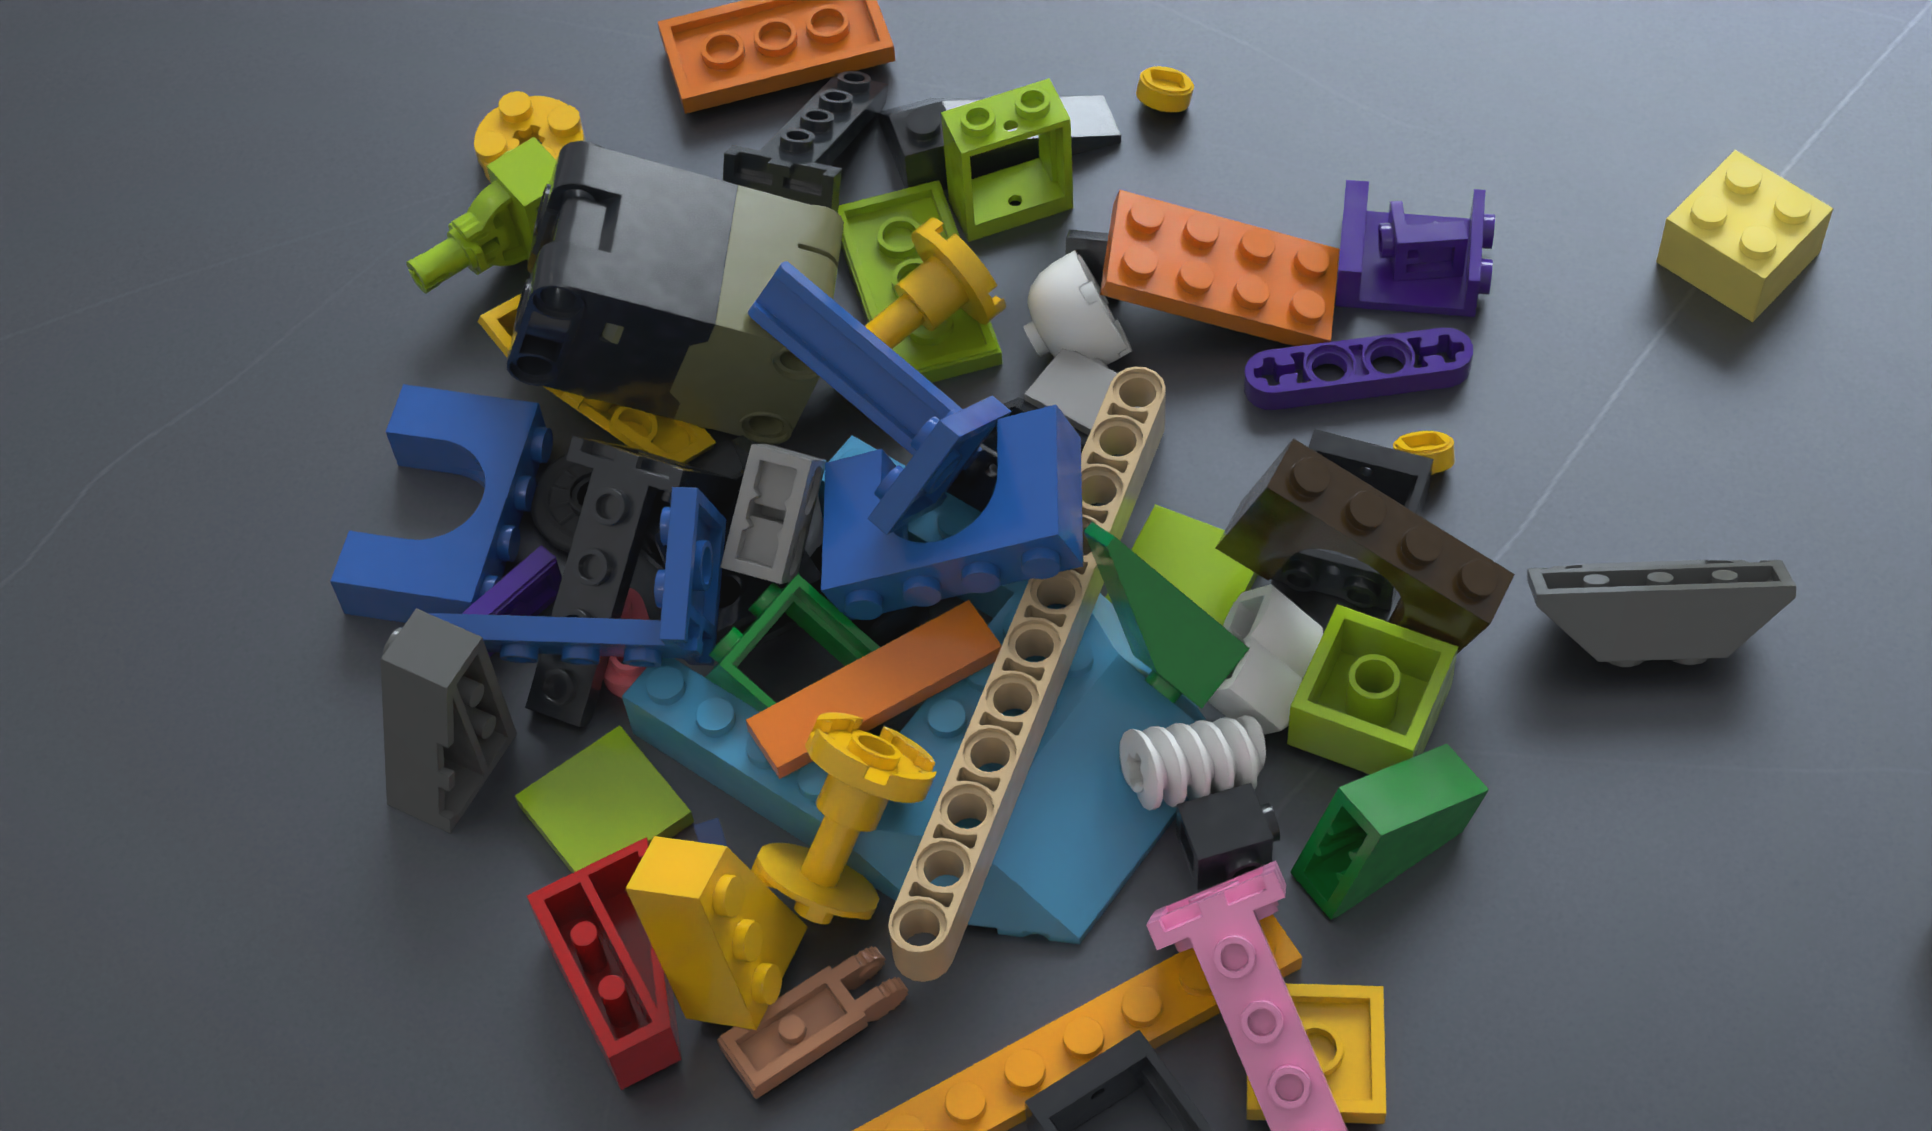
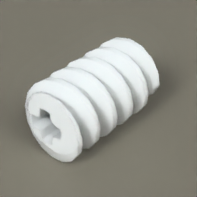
[1119,715,1266,811]

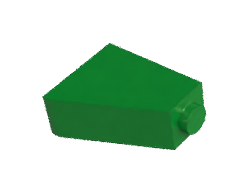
[1290,744,1489,919]

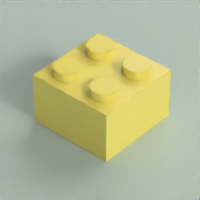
[1656,150,1833,322]

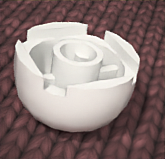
[1023,250,1132,365]

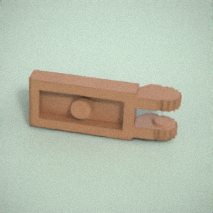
[717,946,909,1099]

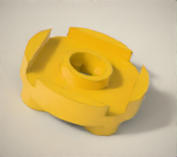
[474,91,585,183]

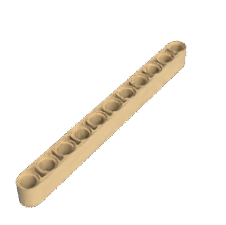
[888,366,1166,982]

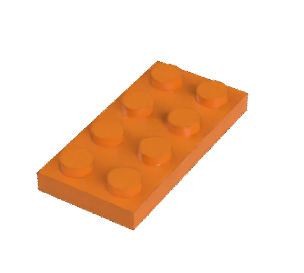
[658,0,895,114]
[1100,190,1340,346]

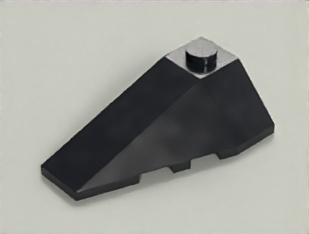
[877,95,1121,191]

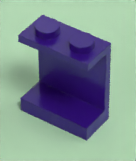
[1335,180,1495,317]

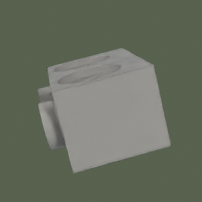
[720,444,827,584]

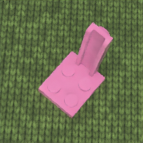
[1146,860,1348,1131]

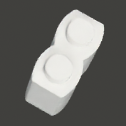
[1208,584,1323,735]

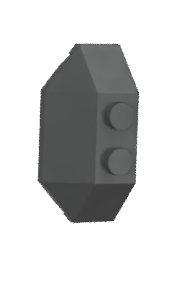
[1527,560,1797,667]

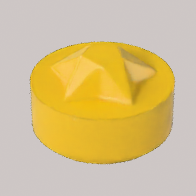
[1136,66,1194,112]
[1393,431,1455,475]

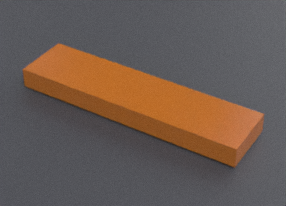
[746,600,1002,779]

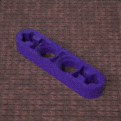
[1244,327,1473,410]

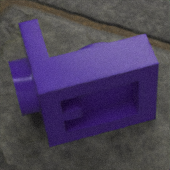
[1378,201,1468,281]

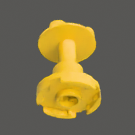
[865,217,1006,349]
[751,712,937,924]

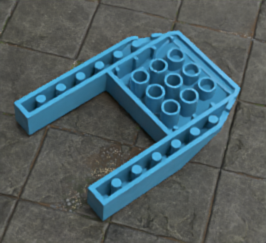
[622,435,1207,945]

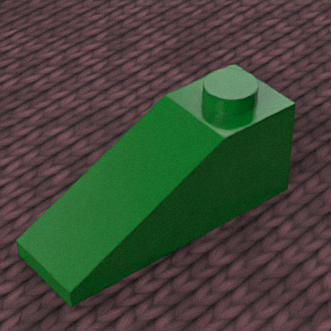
[1084,521,1250,709]

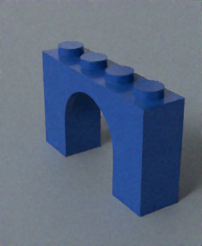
[330,384,553,623]
[821,404,1083,621]

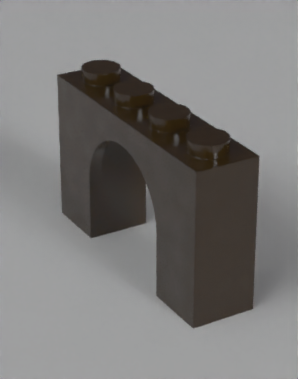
[1215,438,1515,654]

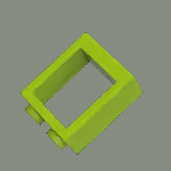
[941,78,1073,242]

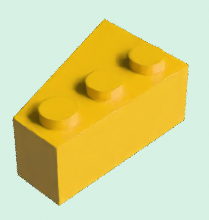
[625,836,808,1030]

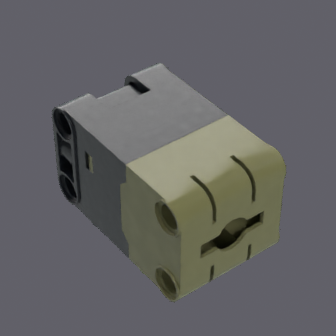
[507,141,844,445]

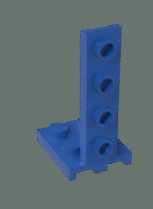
[748,261,1011,535]
[429,487,726,668]

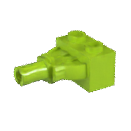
[406,137,557,294]

